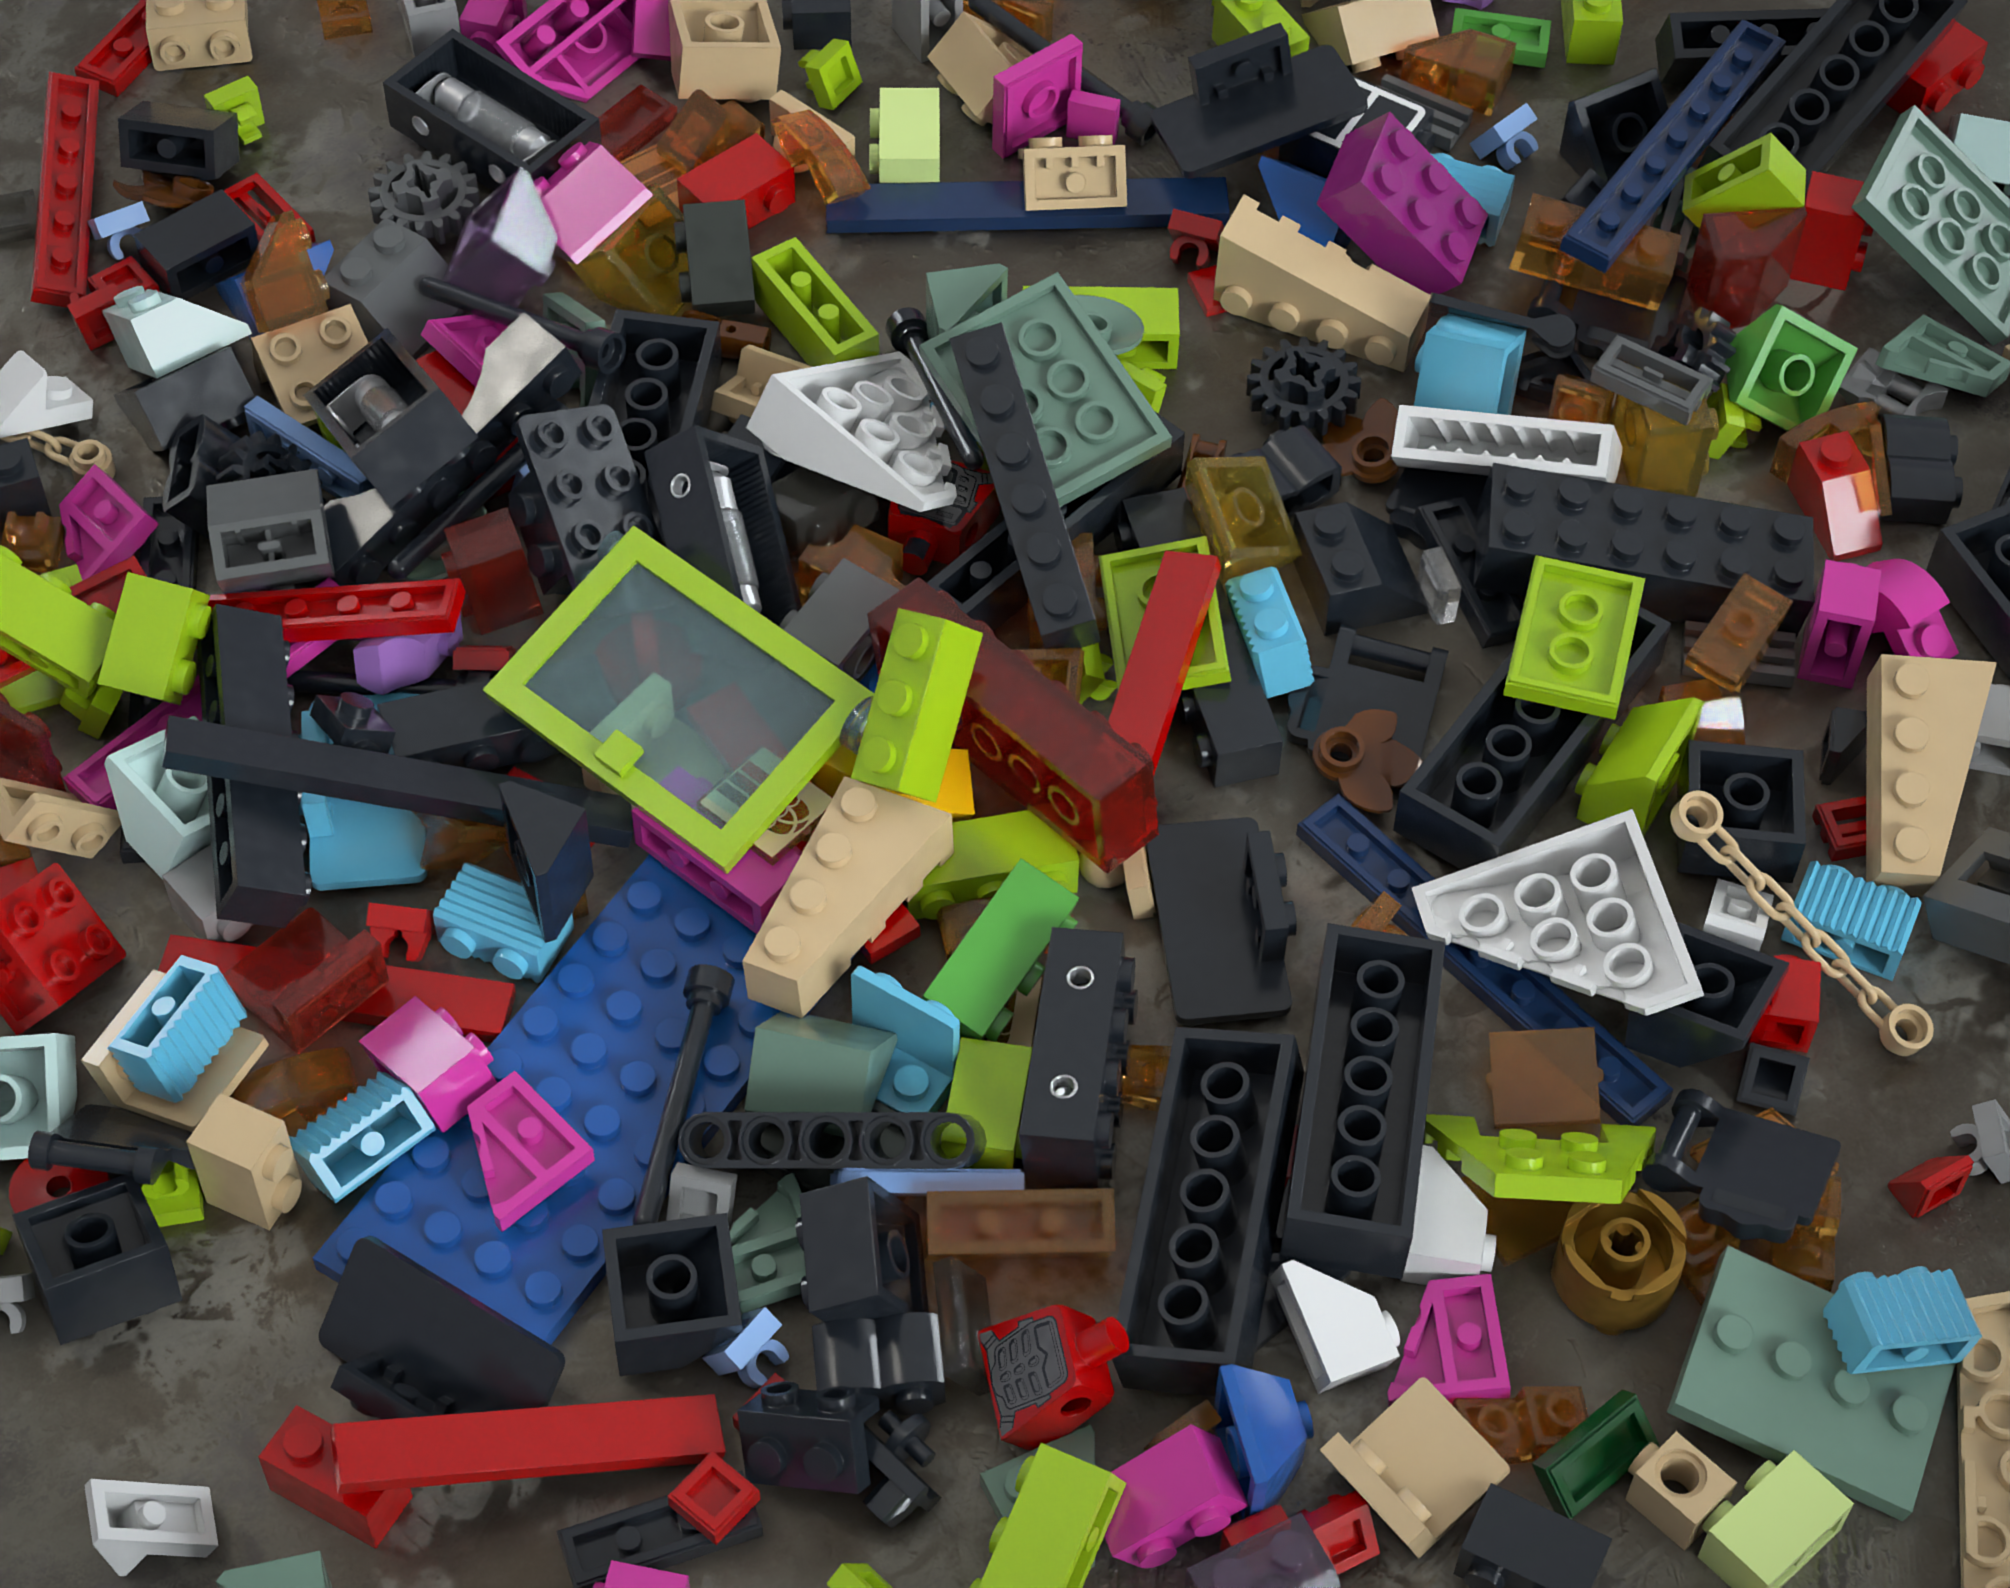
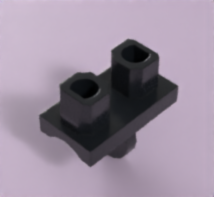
[863,1411,942,1528]

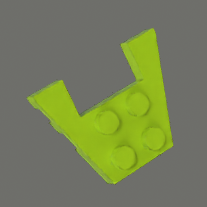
[1423,1114,1656,1204]

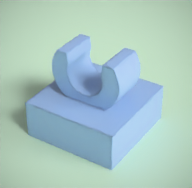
[1469,103,1539,171]
[87,201,150,260]
[702,1307,789,1388]

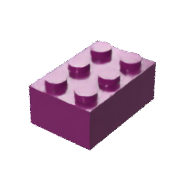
[1317,112,1488,295]

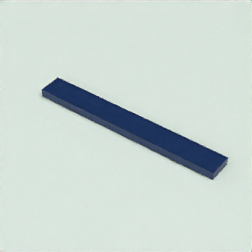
[1559,19,1786,273]
[826,177,1230,233]
[1296,793,1674,1126]

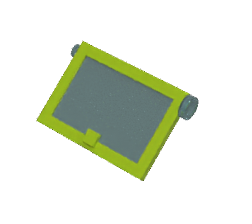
[483,525,874,874]

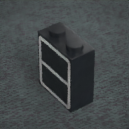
[1278,75,1436,179]

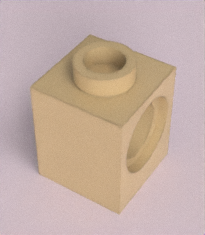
[1625,1431,1737,1551]

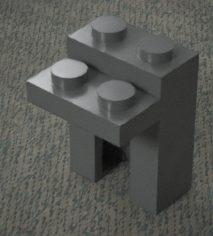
[1923,827,2010,964]

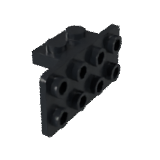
[1150,23,1368,179]
[508,404,680,623]
[1145,817,1297,1025]
[318,1236,565,1420]

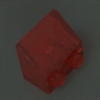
[1687,207,1807,329]

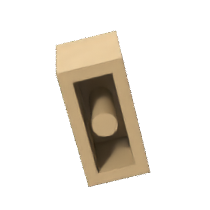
[186,1093,302,1231]

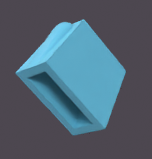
[1414,313,1527,415]

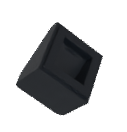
[1819,707,1867,785]
[1736,1043,1810,1116]

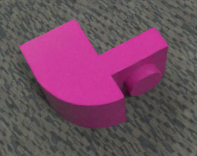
[1866,559,1959,659]

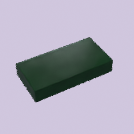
[1532,1389,1659,1519]

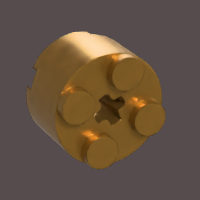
[1551,1188,1687,1335]

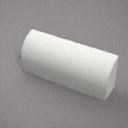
[1391,405,1623,483]

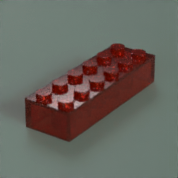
[867,577,1159,874]

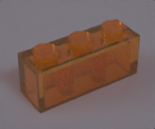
[1509,193,1682,311]
[923,1188,1116,1261]

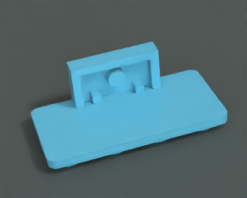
[298,693,428,891]

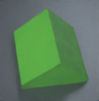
[1725,304,1858,441]

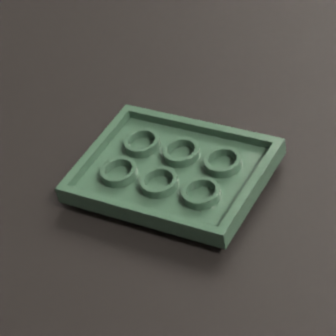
[1851,105,2010,346]
[919,272,1172,507]
[1667,1246,1955,1522]

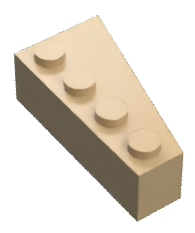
[1213,194,1431,373]
[1866,654,1997,897]
[742,776,954,1018]

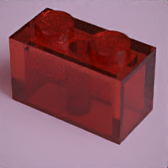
[441,507,544,635]

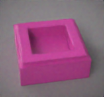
[1066,89,1120,145]

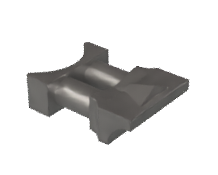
[1837,347,1948,417]

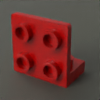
[0,863,126,1036]

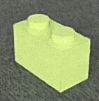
[869,88,940,183]
[1698,1450,1854,1588]

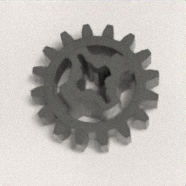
[368,151,481,245]

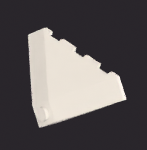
[746,351,957,512]
[1412,809,1704,1016]

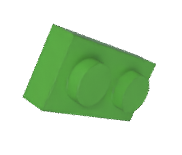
[1448,8,1552,68]

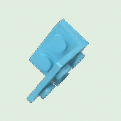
[851,966,960,1112]

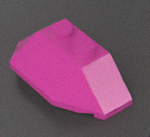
[493,0,640,103]

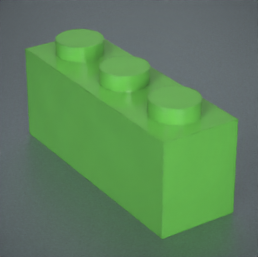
[922,858,1079,1042]

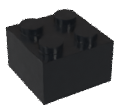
[1677,740,1806,883]

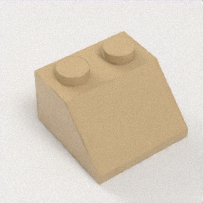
[668,0,781,103]
[1302,0,1440,73]
[927,11,1033,126]

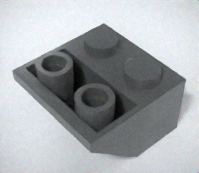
[206,469,335,594]

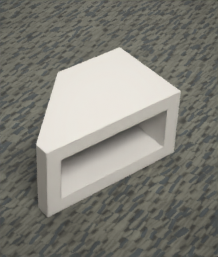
[1400,1145,1496,1285]
[1270,1260,1400,1394]

